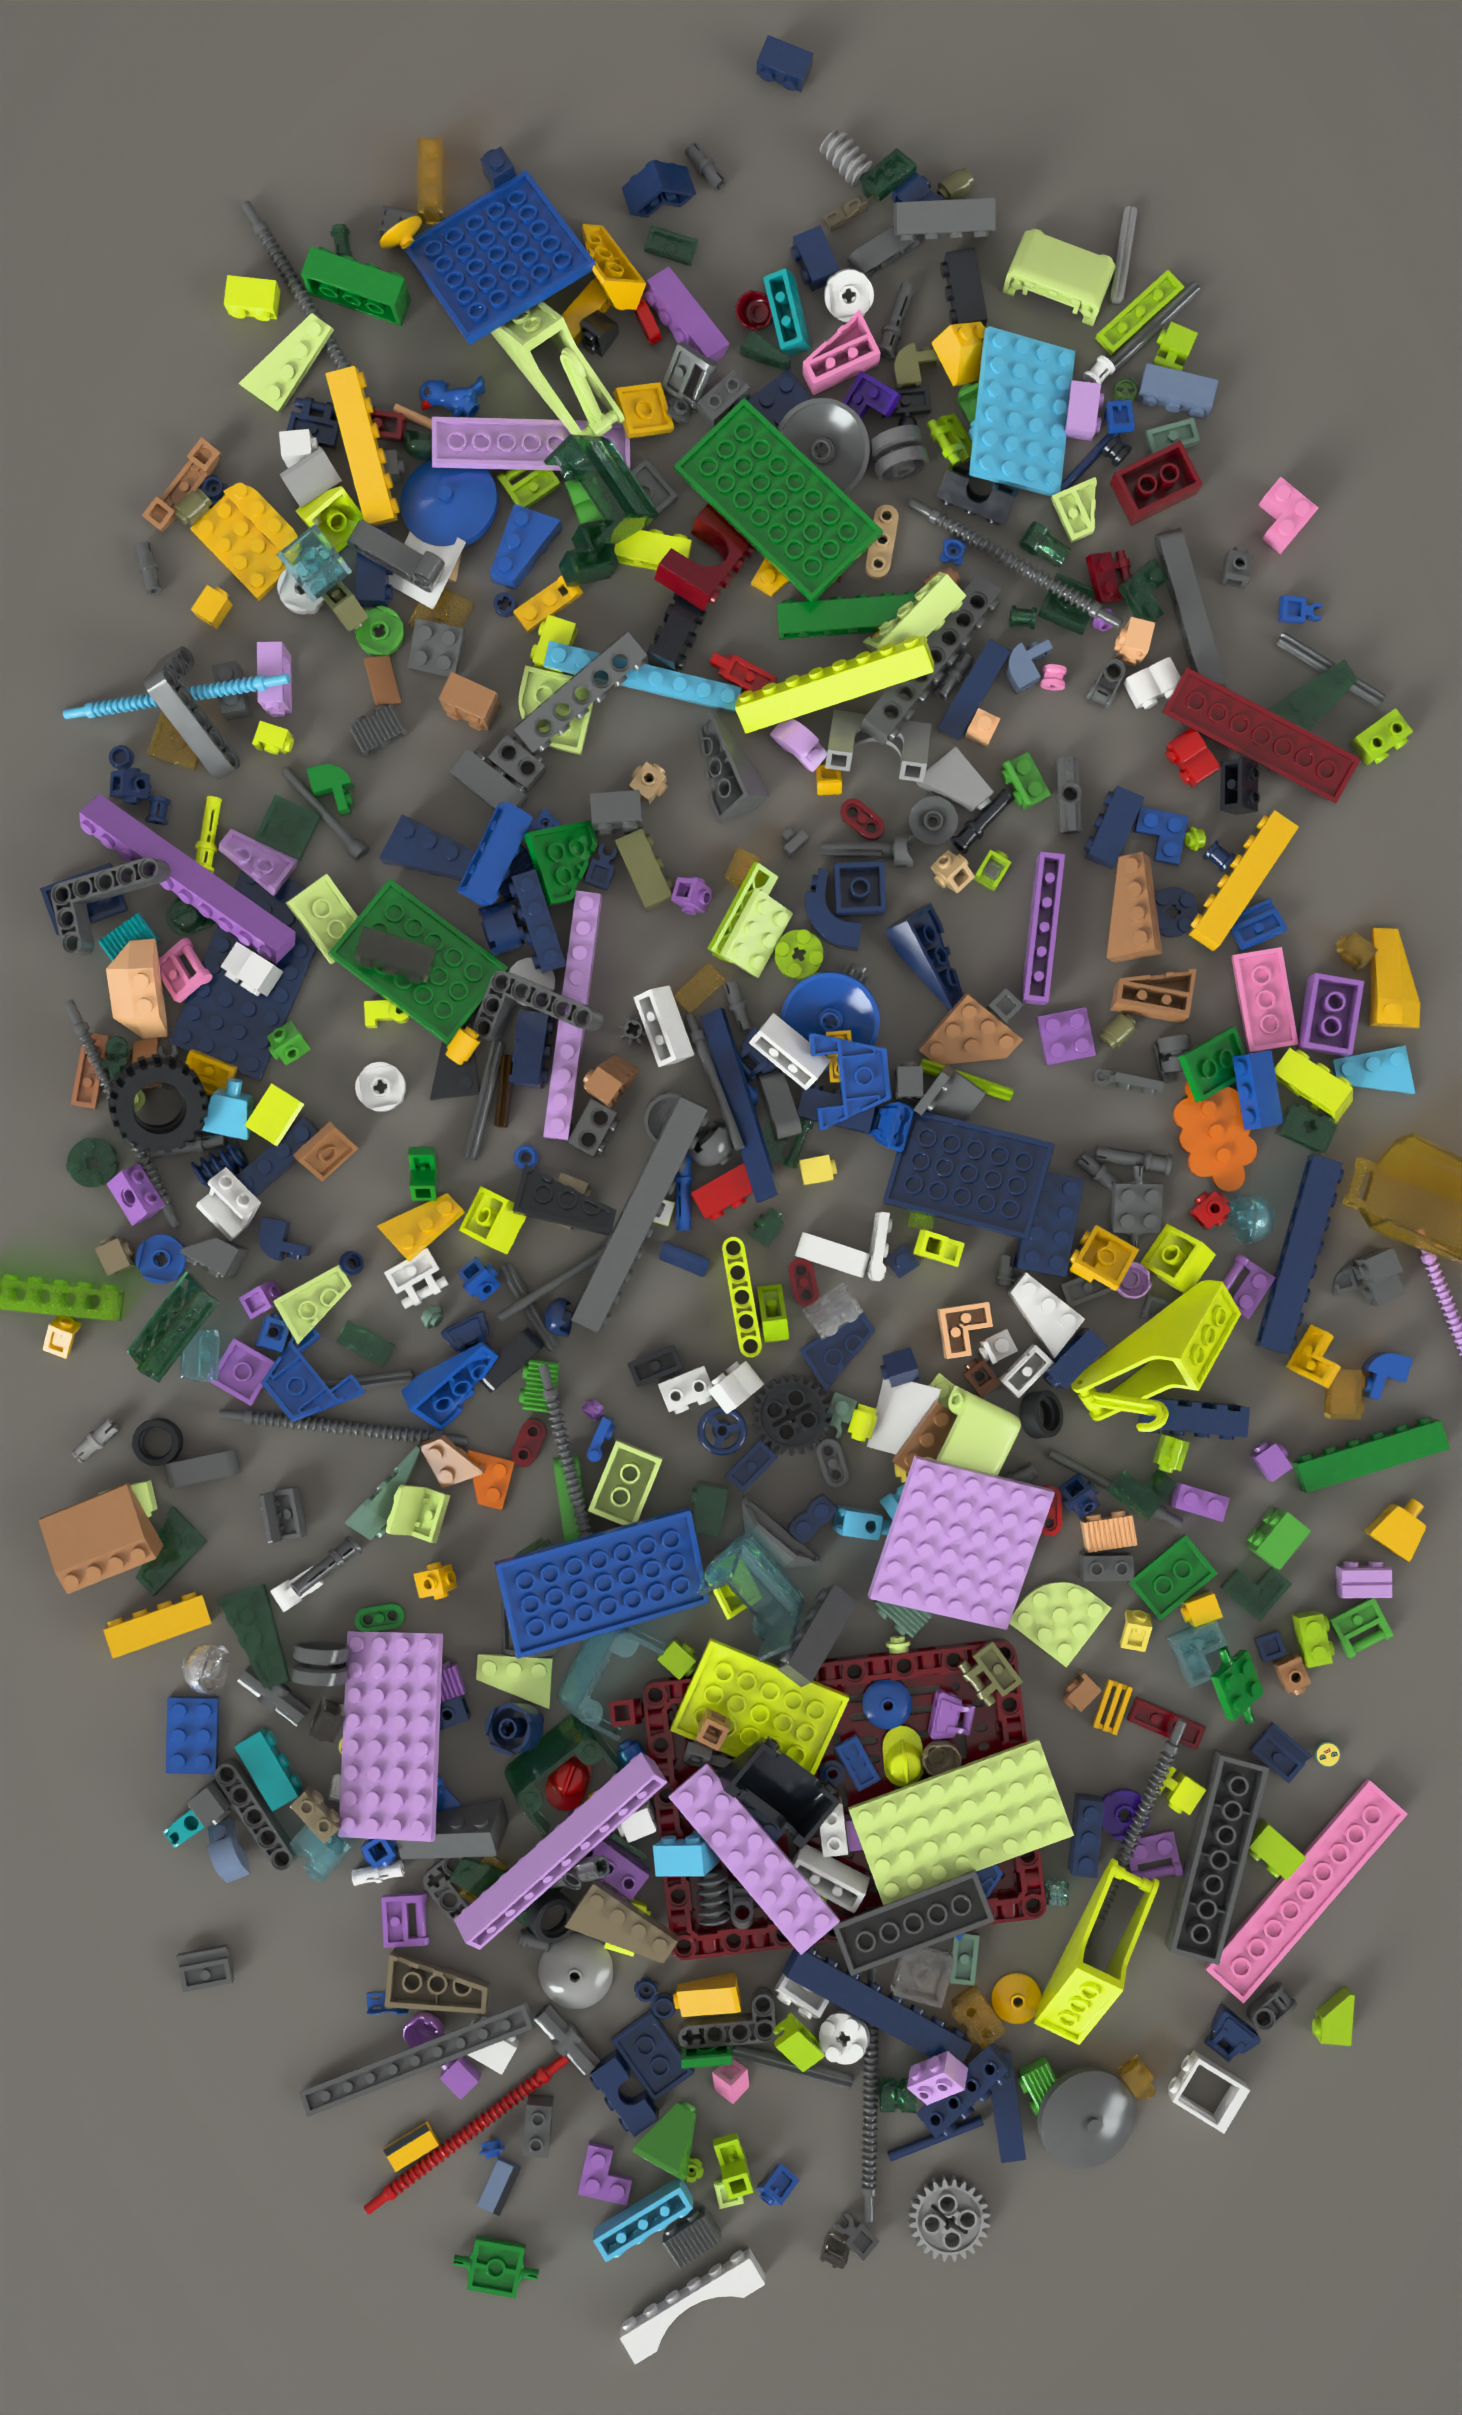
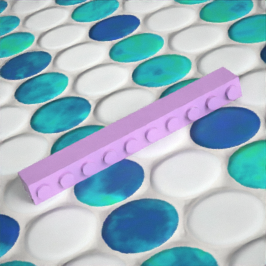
[543,891,602,1141]
[454,1752,667,1950]

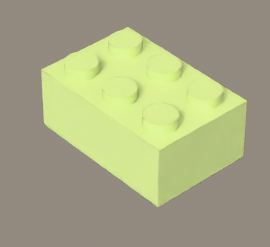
[588,1439,663,1525]

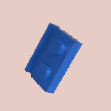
[1230,898,1287,951]

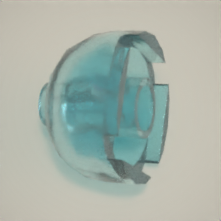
[1228,1194,1275,1245]

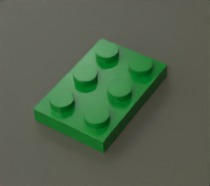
[1178,1026,1246,1102]
[1127,1534,1218,1621]

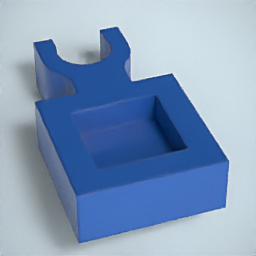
[1278,595,1322,624]

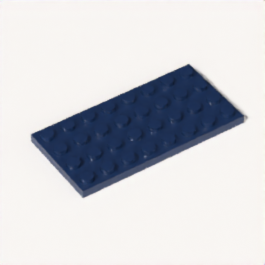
[168,870,318,1081]

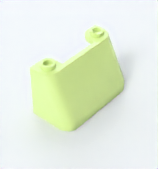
[1002,229,1116,326]
[924,1385,1021,1476]

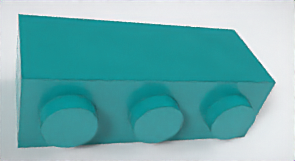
[763,268,812,357]
[234,1727,303,1812]

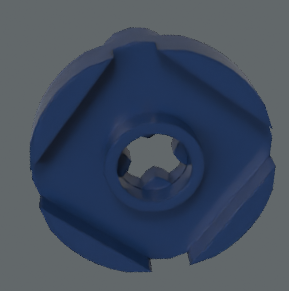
[1155,887,1198,938]

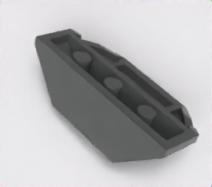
[742,1495,822,1568]

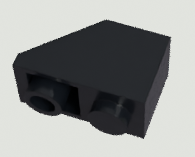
[579,310,619,357]

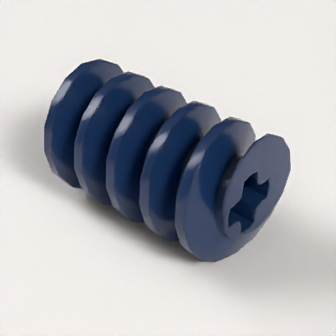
[191,1140,249,1188]

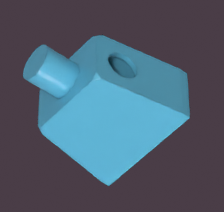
[202,1078,254,1140]
[832,1505,892,1540]

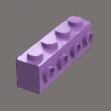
[642,267,730,370]
[561,1810,650,1900]

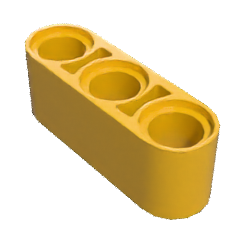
[561,277,612,345]

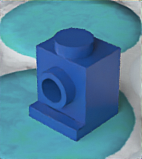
[254,1313,289,1353]

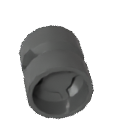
[1157,1034,1192,1074]

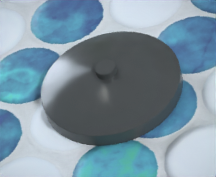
[777,398,871,495]
[1037,2066,1135,2169]

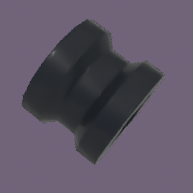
[1101,435,1132,467]

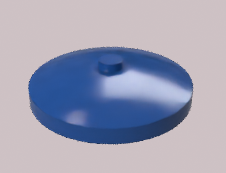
[400,459,499,547]
[781,971,880,1071]

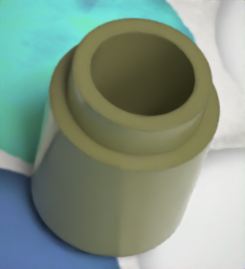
[937,168,975,200]
[175,488,212,526]
[1099,1013,1137,1050]

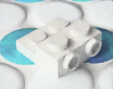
[774,1954,829,2020]

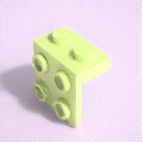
[386,1485,451,1543]

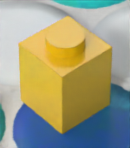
[191,585,233,629]
[1180,1590,1223,1627]

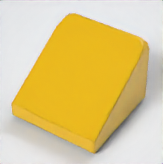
[816,765,842,796]

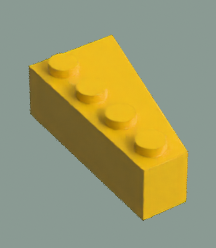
[103,1591,212,1659]

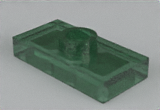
[644,225,698,266]

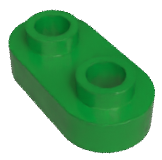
[355,1603,406,1632]

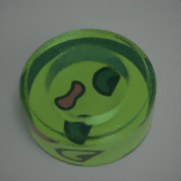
[1113,377,1139,402]

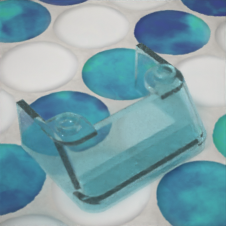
[698,1534,804,1662]
[558,1626,666,1741]

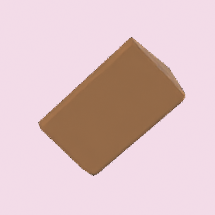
[364,656,402,707]

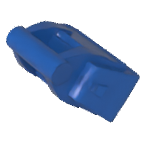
[868,1102,914,1152]

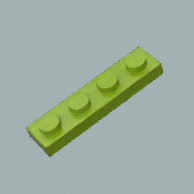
[1095,270,1184,356]

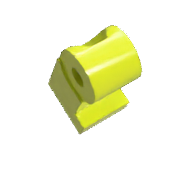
[364,1000,411,1029]

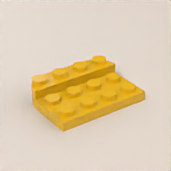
[190,483,301,601]

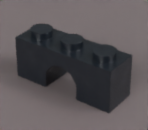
[936,463,1019,525]

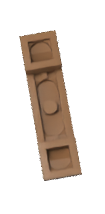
[141,437,222,532]

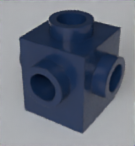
[109,767,151,805]
[1058,1473,1100,1518]

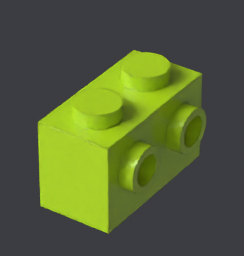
[1349,708,1413,766]
[1291,1609,1335,1668]

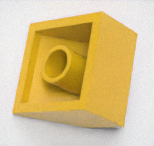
[931,321,986,386]

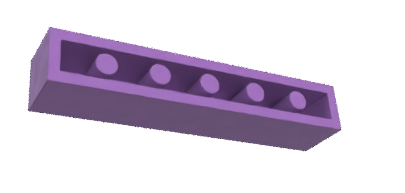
[1020,851,1065,1006]

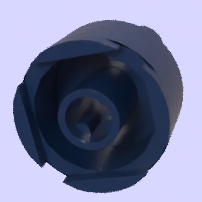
[478,900,525,956]
[485,1702,544,1755]

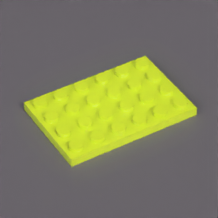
[670,1638,849,1775]

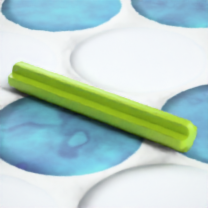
[919,1059,1014,1101]

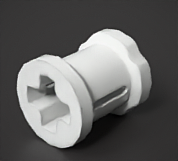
[1083,355,1115,384]

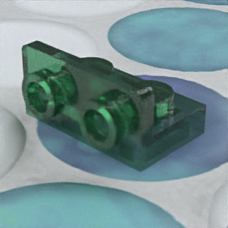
[860,148,917,201]

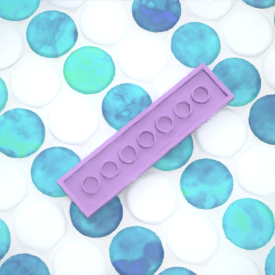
[432,417,630,472]
[668,1762,840,1955]

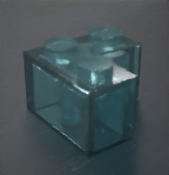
[1166,1620,1227,1688]
[289,1824,351,1883]

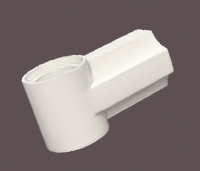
[270,1566,324,1612]

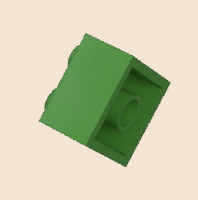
[1245,1507,1311,1570]

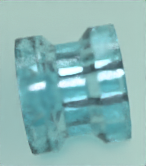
[1044,1880,1070,1906]

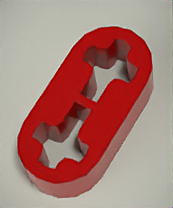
[633,297,662,345]

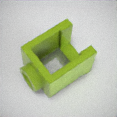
[973,849,1012,892]

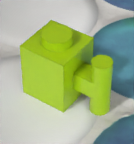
[1153,322,1198,371]
[1153,1434,1190,1473]

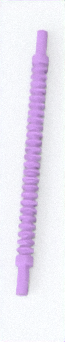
[1413,1228,1462,1356]

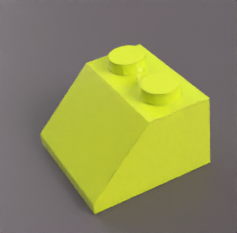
[459,1186,526,1254]
[1140,1224,1216,1293]

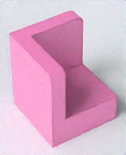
[712,2058,749,2104]

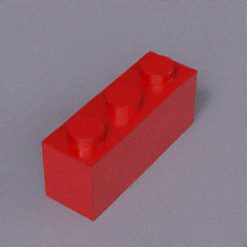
[691,1163,753,1221]

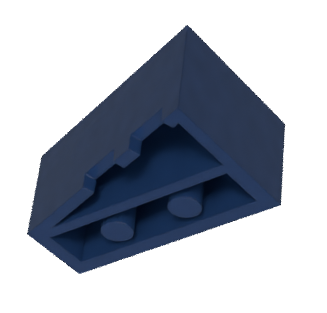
[508,1010,554,1089]

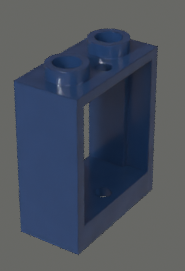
[1043,1328,1108,1390]

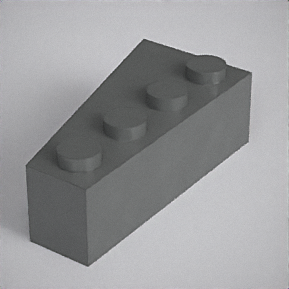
[396,1798,509,1859]

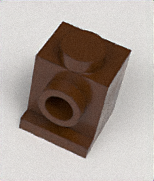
[962,1358,1002,1398]

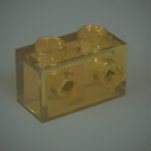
[951,1984,1007,2049]

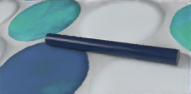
[1061,432,1121,492]
[888,2115,984,2162]

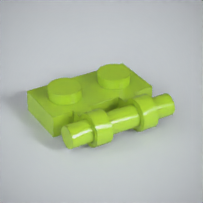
[926,413,972,466]

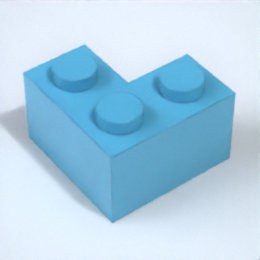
[653,1830,719,1876]

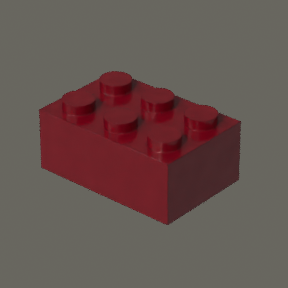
[1110,440,1203,526]

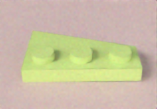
[273,1265,352,1345]
[476,1653,553,1709]

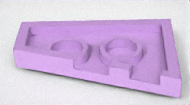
[218,829,298,896]

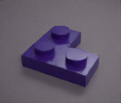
[842,371,902,419]

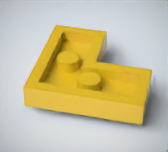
[1286,1324,1341,1389]

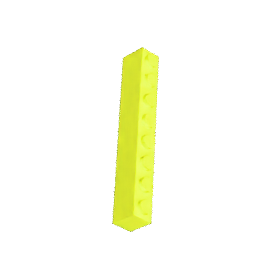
[735,635,934,733]

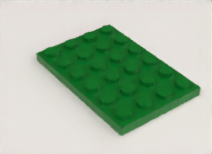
[328,878,509,1045]

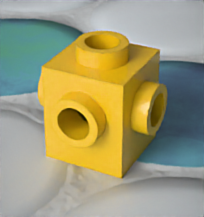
[414,1561,457,1600]

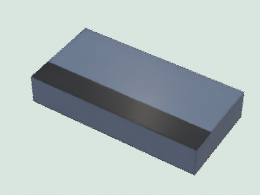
[477,2156,521,2216]

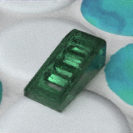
[740,331,791,371]

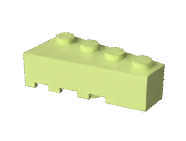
[863,572,966,652]

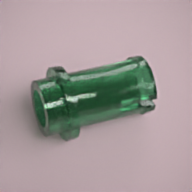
[330,224,352,257]

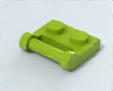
[496,469,561,508]

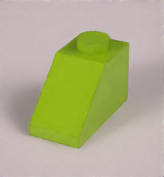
[757,1284,789,1343]
[1312,1987,1355,2046]

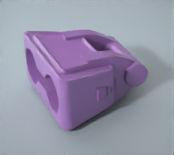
[928,1688,976,1739]

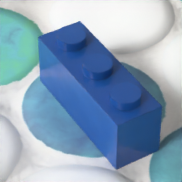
[1232,1050,1283,1130]

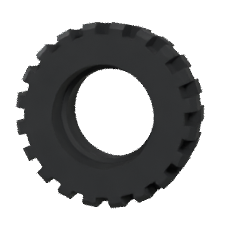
[108,1054,208,1154]

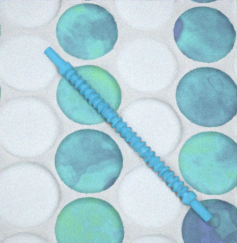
[63,673,291,719]

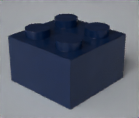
[833,861,886,918]

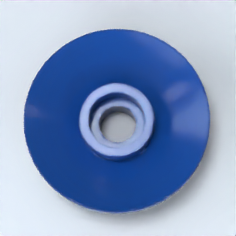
[862,1679,912,1729]

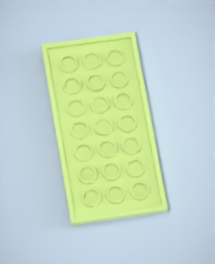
[848,1738,1074,1905]

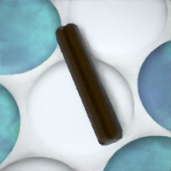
[494,1054,513,1128]

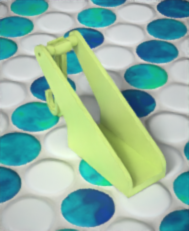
[491,302,625,449]

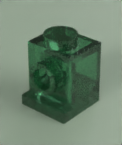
[748,1208,785,1247]

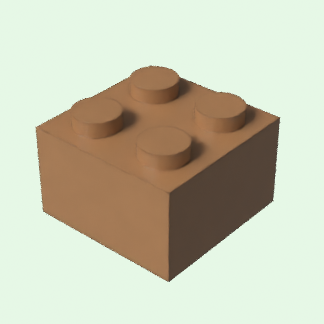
[439,672,501,731]

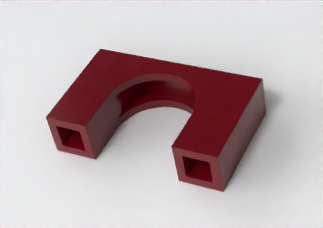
[654,503,756,611]

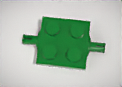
[1211,1645,1264,1724]
[453,2235,539,2299]

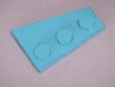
[1331,1045,1416,1095]

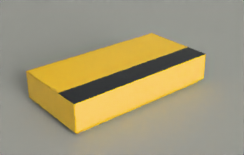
[383,2121,440,2172]

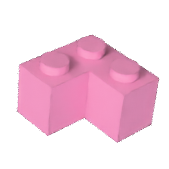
[1259,477,1319,555]

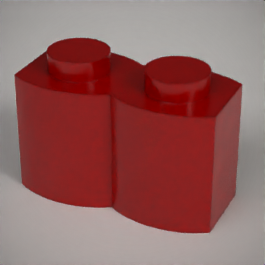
[1165,728,1220,788]

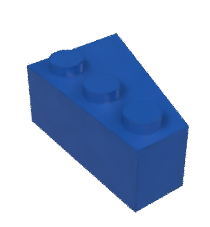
[490,504,563,590]

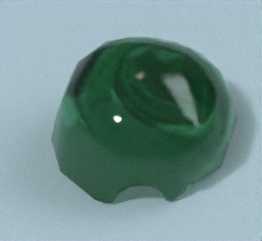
[403,430,432,460]

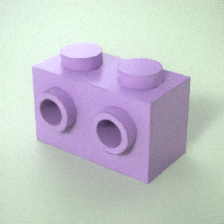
[907,2051,968,2105]

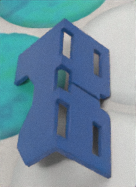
[366,1992,409,2015]

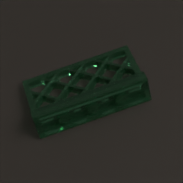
[126,1271,220,1383]

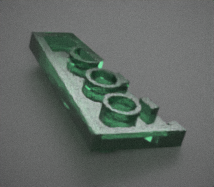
[216,1584,291,1689]

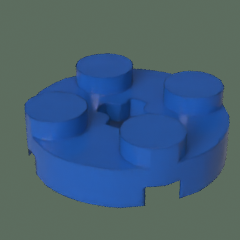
[135,1234,187,1284]

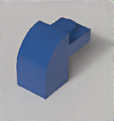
[1361,1352,1413,1400]

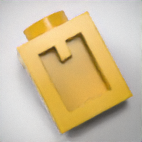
[43,1315,81,1359]

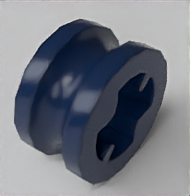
[493,592,516,617]

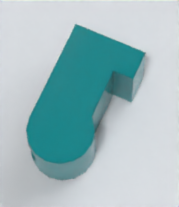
[163,1809,209,1848]

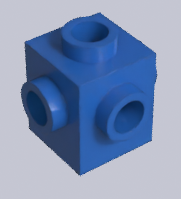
[457,1256,501,1301]
[361,1838,399,1869]

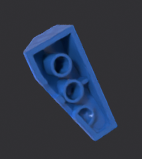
[401,1342,499,1431]

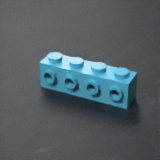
[593,2178,693,2262]

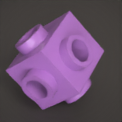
[671,877,713,915]

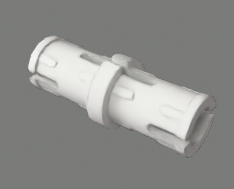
[351,1860,405,1886]

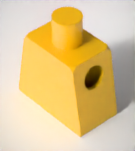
[1364,1498,1426,1562]

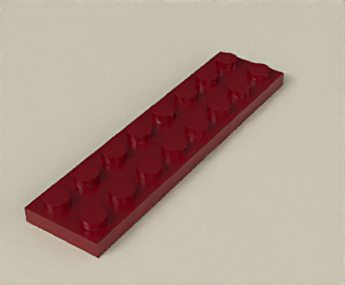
[1161,667,1361,804]

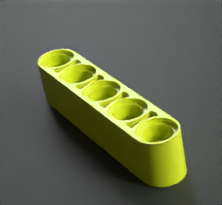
[722,1237,762,1357]

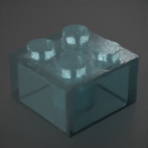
[276,524,352,602]

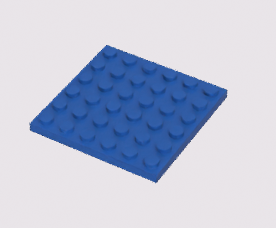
[403,170,596,345]

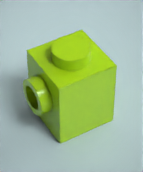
[657,1637,697,1680]

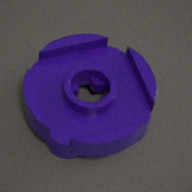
[1102,1788,1150,1841]

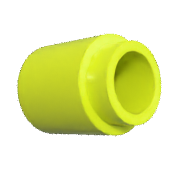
[847,1404,878,1442]

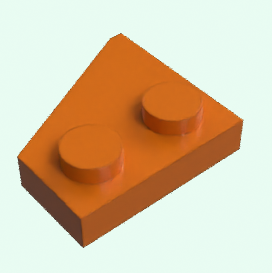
[468,1449,515,1510]

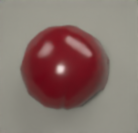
[735,290,773,331]

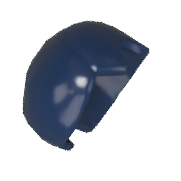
[544,1297,572,1337]

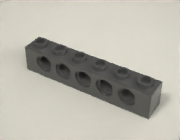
[514,630,647,752]

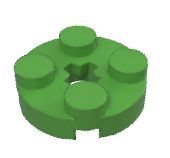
[355,606,405,657]

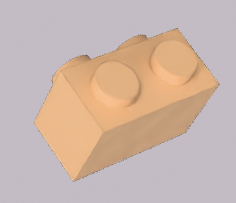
[1114,617,1155,666]

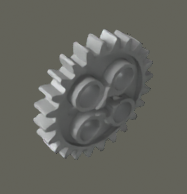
[908,2175,990,2262]

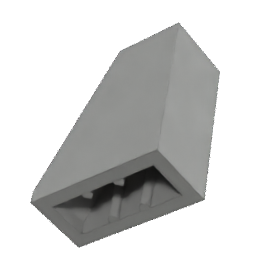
[916,747,994,812]

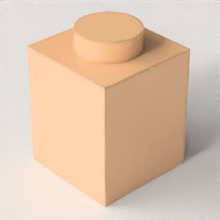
[965,708,1001,748]

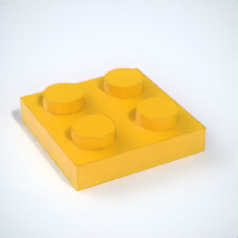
[613,382,674,439]

